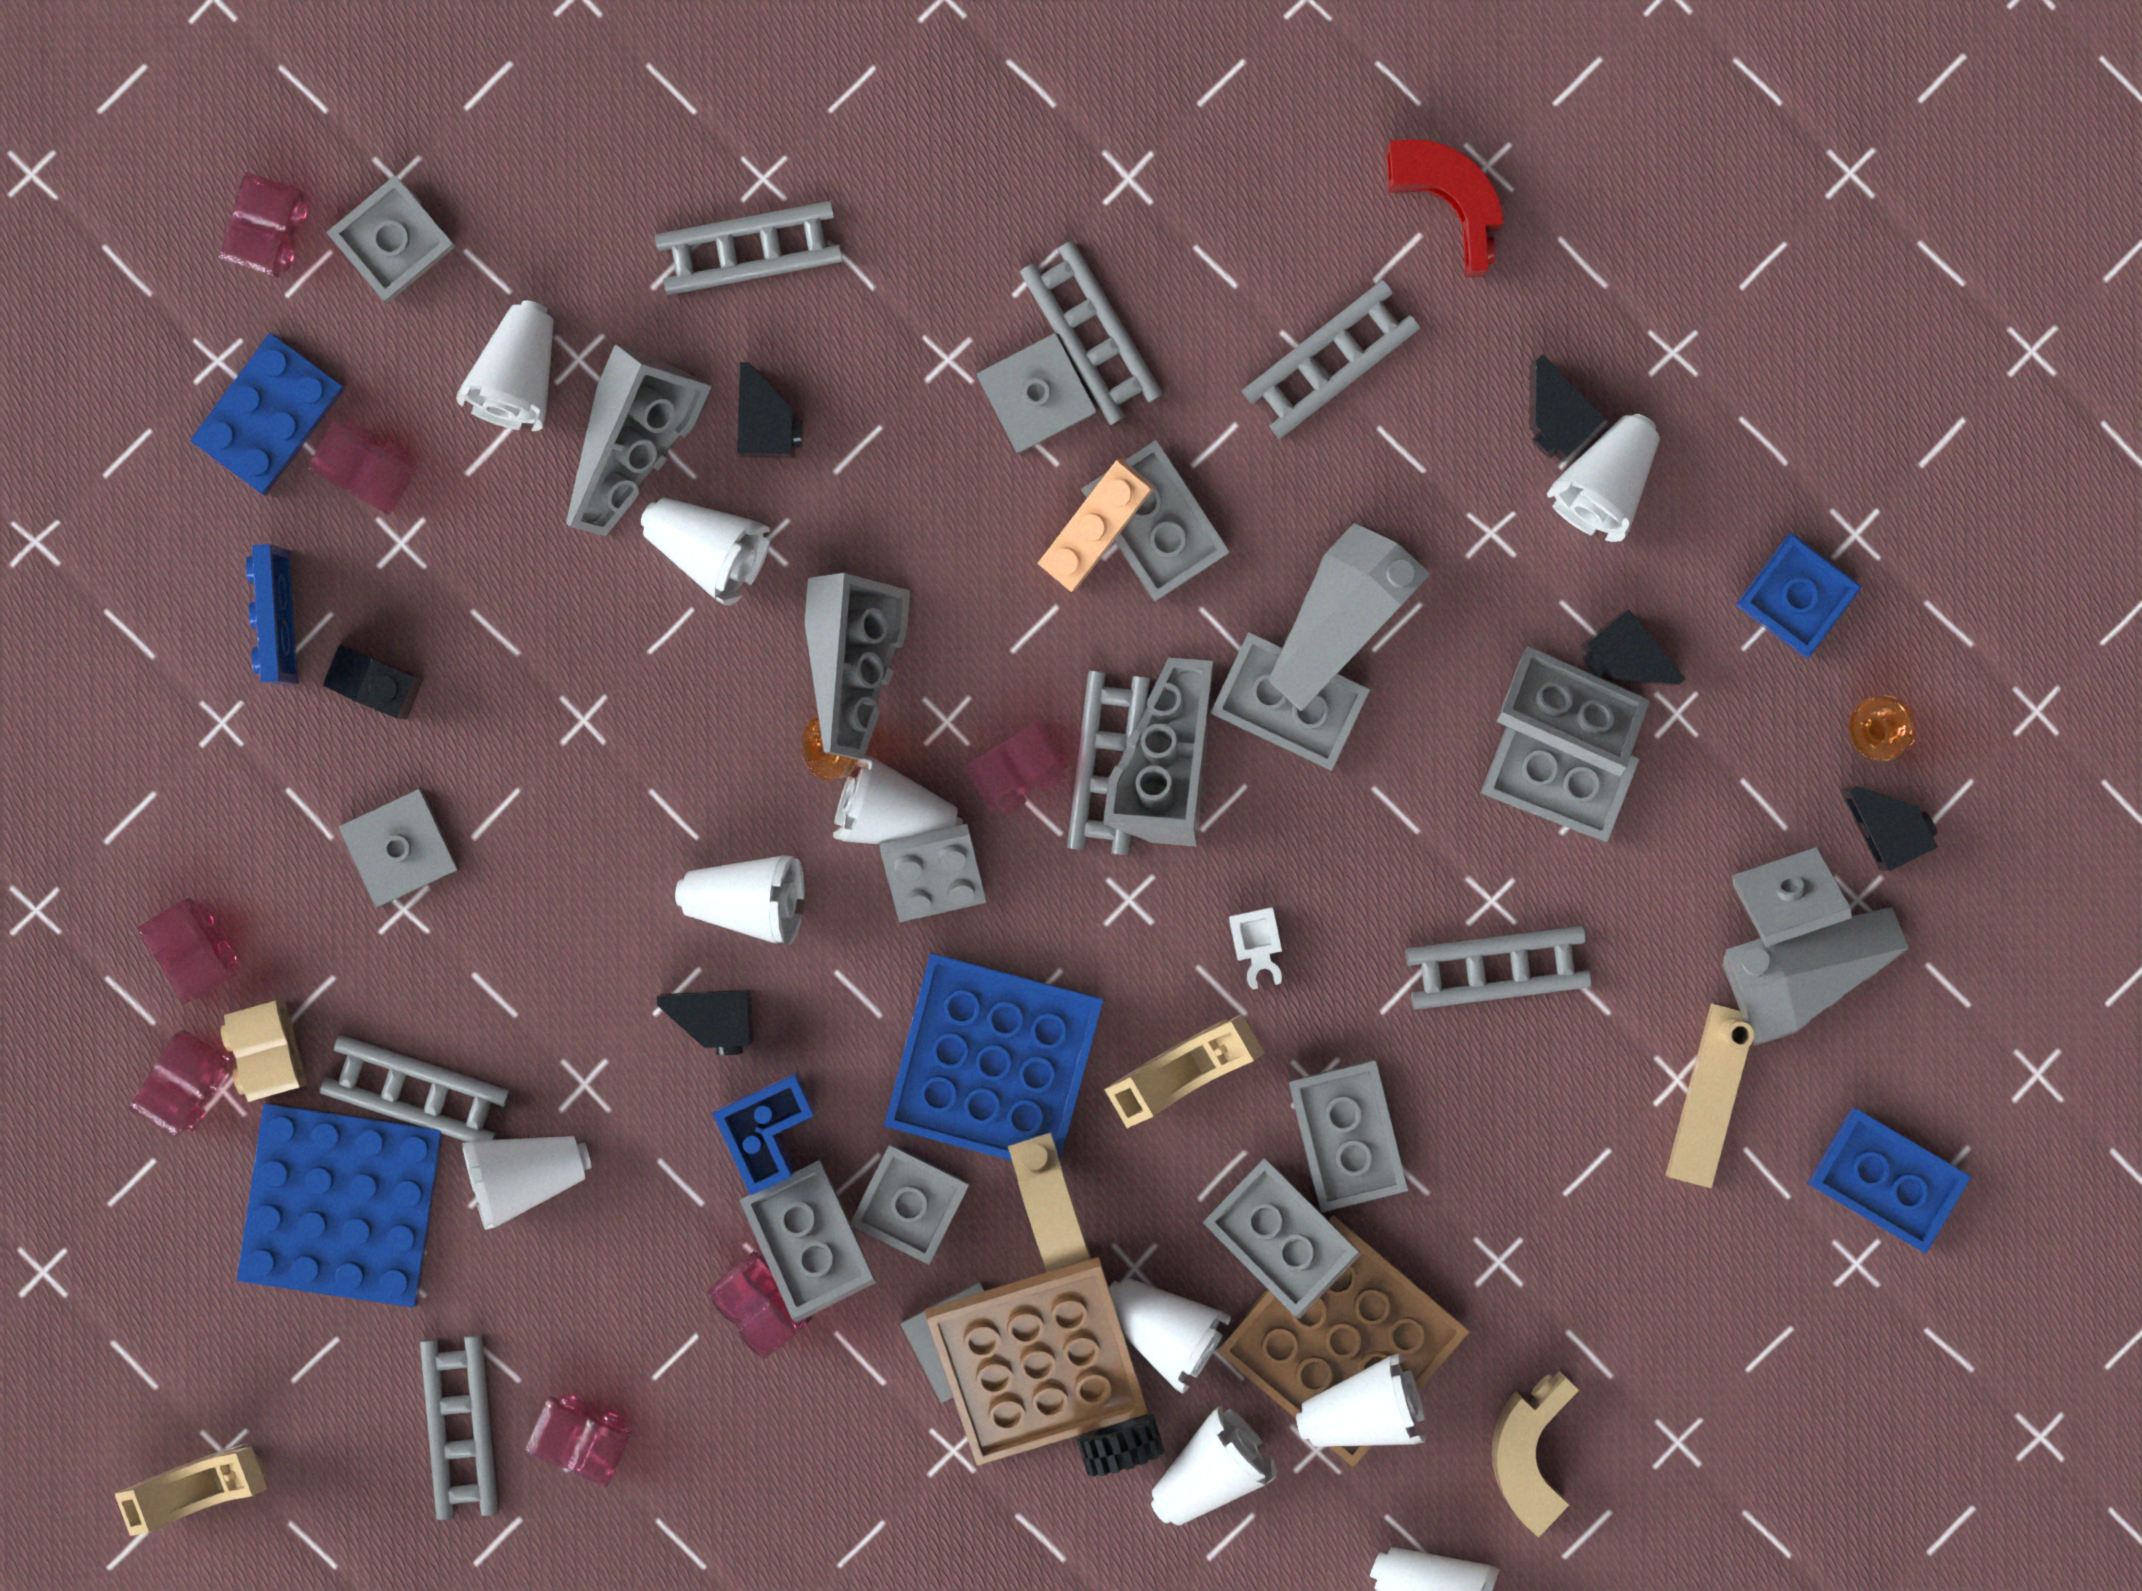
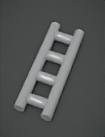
[655,201,843,296]
[1020,240,1164,426]
[1241,280,1420,439]
[1067,671,1150,856]
[1405,925,1591,1010]
[320,1034,510,1142]
[420,1334,499,1520]

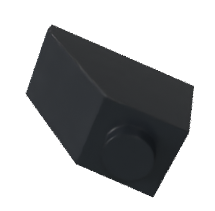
[1529,354,1605,461]
[737,362,804,459]
[1580,609,1686,686]
[323,644,424,720]
[1840,786,1938,871]
[656,989,753,1056]

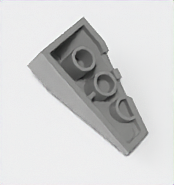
[566,344,712,537]
[1268,523,1430,711]
[804,573,910,760]
[1104,657,1214,847]
[1722,907,1909,1046]

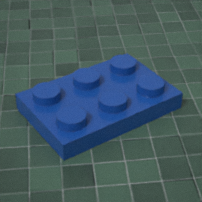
[190,333,345,496]
[246,544,298,685]
[1807,1107,1971,1254]

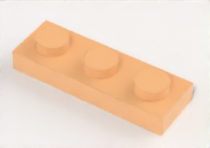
[1038,458,1155,592]

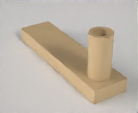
[1666,1003,1754,1189]

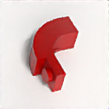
[1386,139,1504,278]

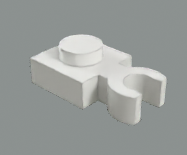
[1228,907,1282,990]

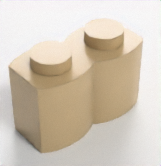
[221,999,308,1102]

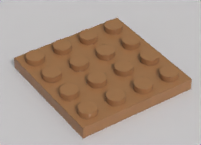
[1216,1213,1470,1468]
[925,1257,1148,1466]

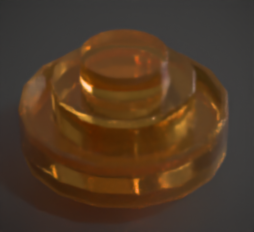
[1848,695,1916,762]
[802,716,858,781]

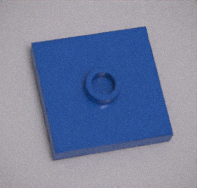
[1735,533,1862,659]

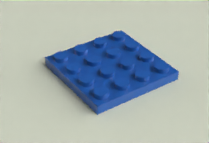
[884,952,1104,1161]
[237,1102,443,1308]

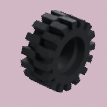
[1077,1414,1165,1477]

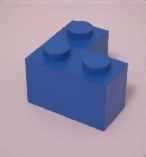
[712,1071,817,1196]

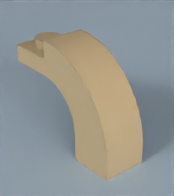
[1104,1014,1265,1128]
[1008,1133,1092,1272]
[1492,1370,1579,1538]
[115,1444,268,1536]

